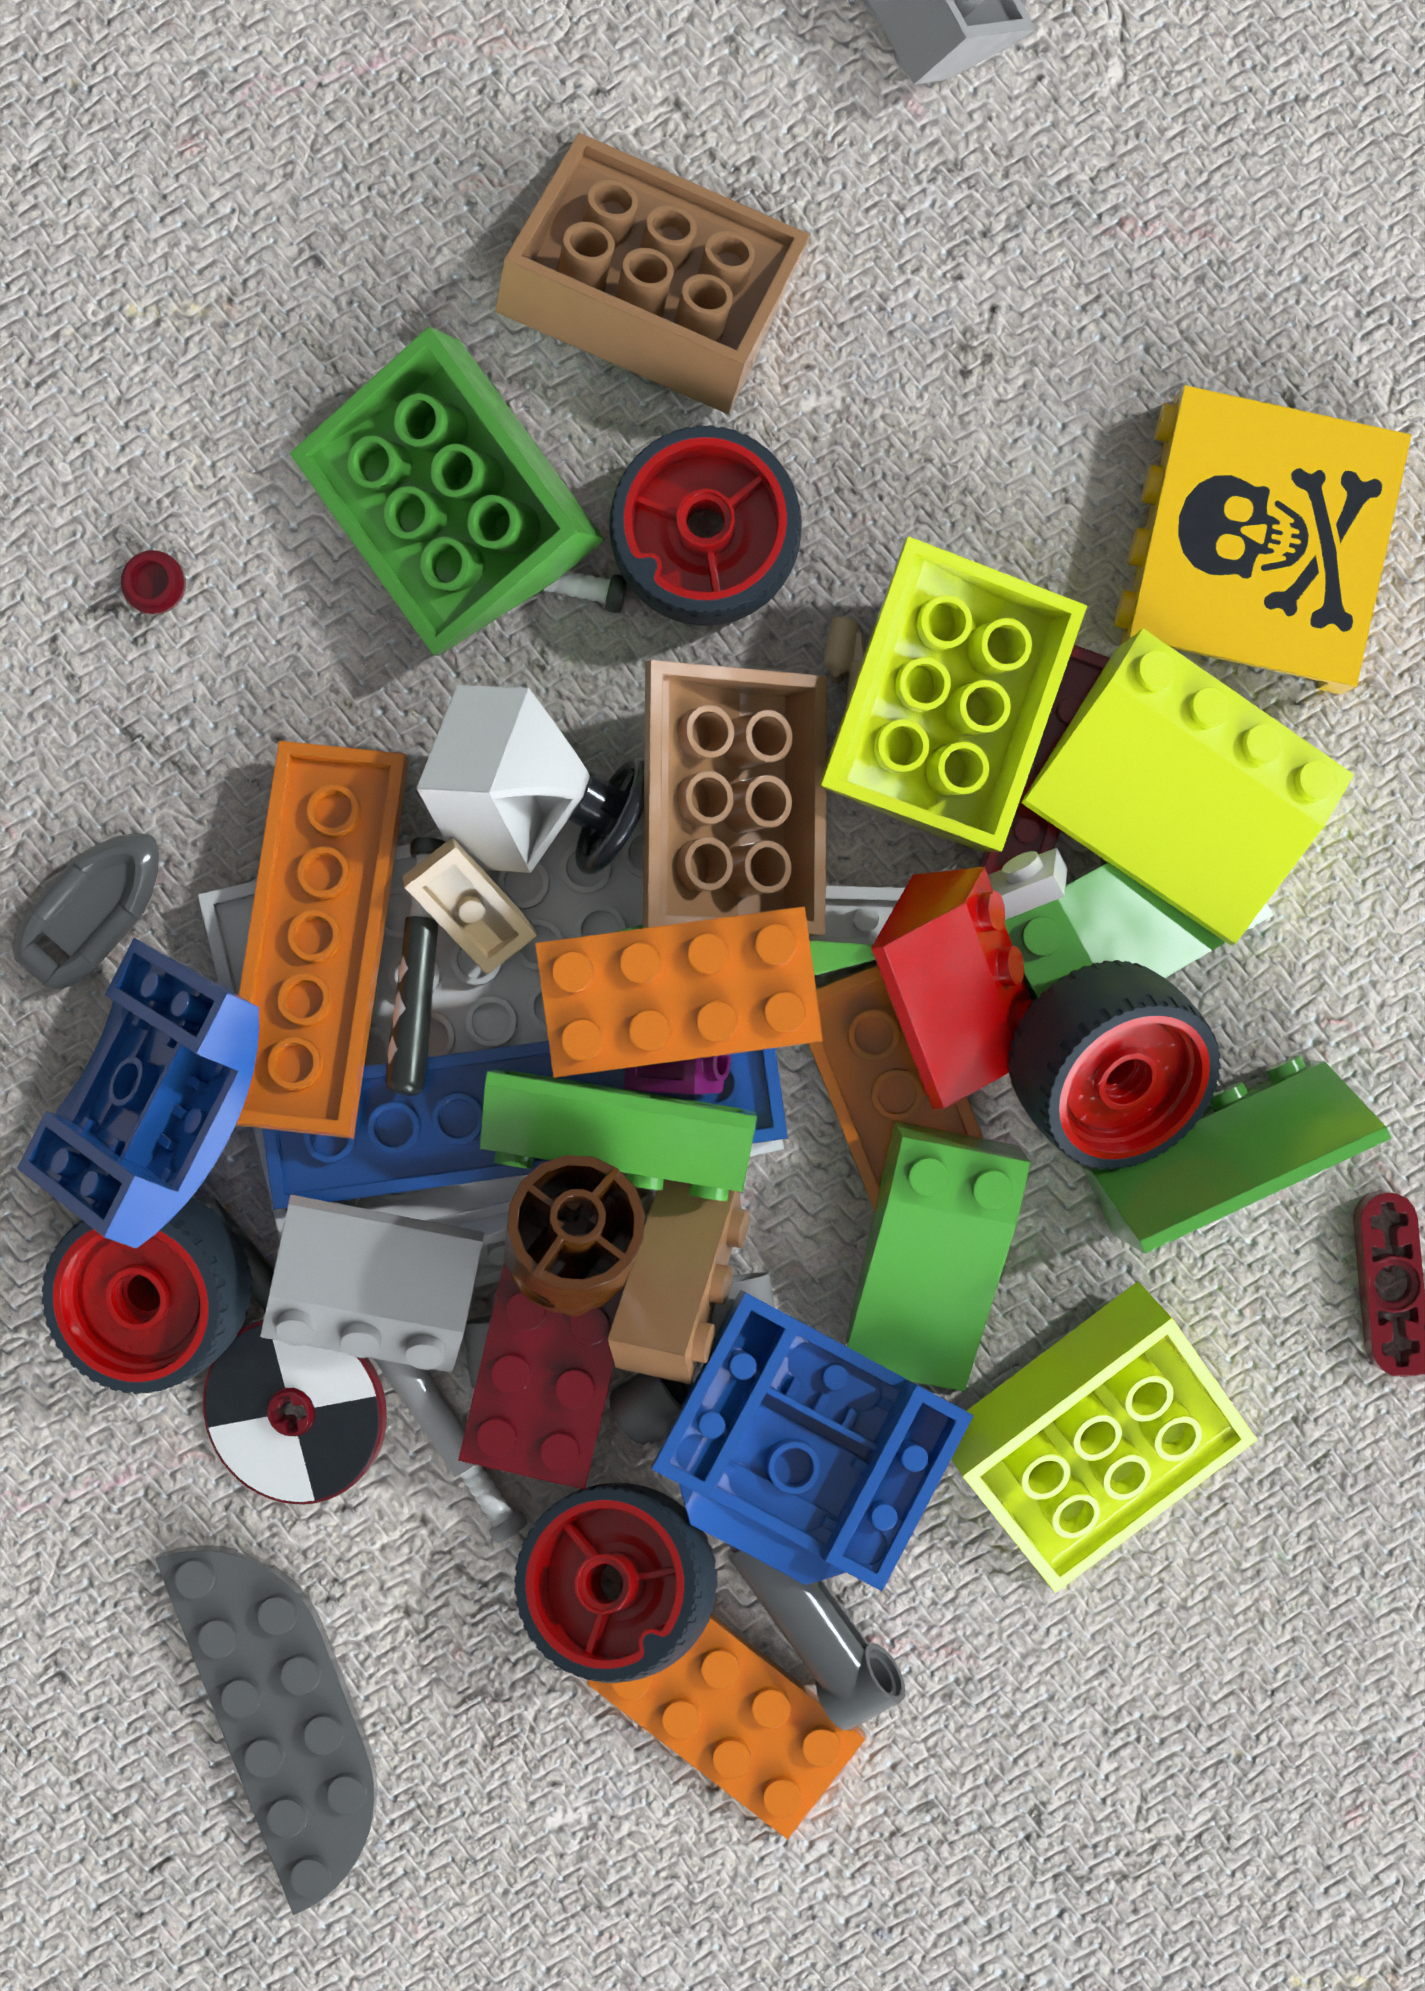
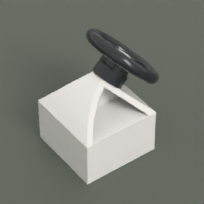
[416,685,644,875]

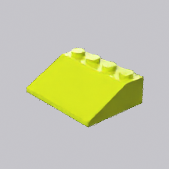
[819,536,1087,852]
[1021,628,1354,946]
[951,1281,1257,1593]

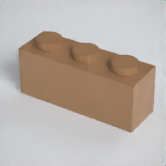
[608,1179,749,1384]

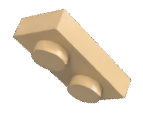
[402,837,537,975]

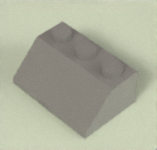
[863,0,1036,85]
[260,1194,484,1373]

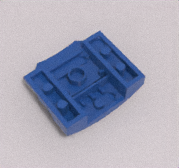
[17,938,259,1248]
[651,1290,974,1591]

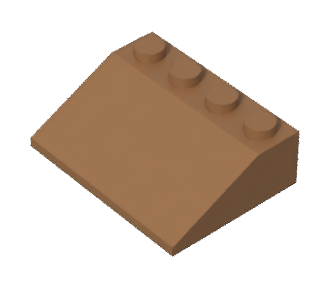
[495,133,810,415]
[642,660,827,937]

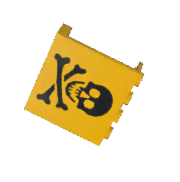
[1114,385,1412,695]

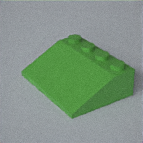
[289,326,605,656]
[1082,1055,1392,1254]

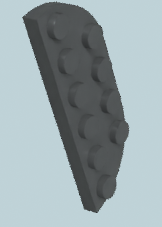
[155,1545,378,1915]

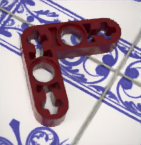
[1353,1190,1425,1377]

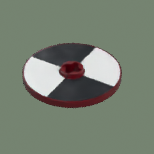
[203,1319,387,1505]

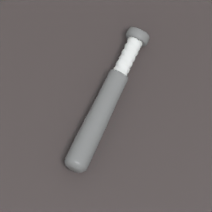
[373,1358,527,1543]

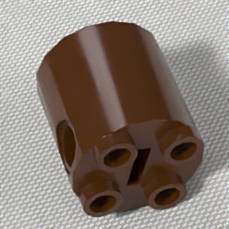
[504,1155,645,1316]

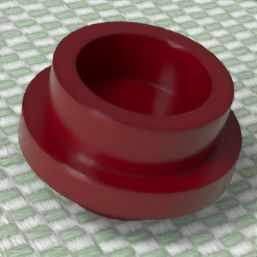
[121,550,186,615]

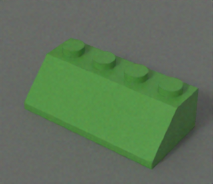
[480,1068,757,1201]

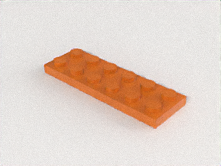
[236,740,409,1139]

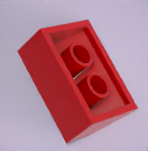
[871,866,1034,1109]

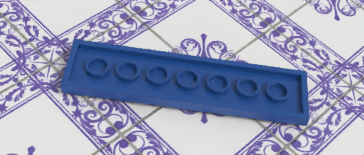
[262,1041,788,1210]

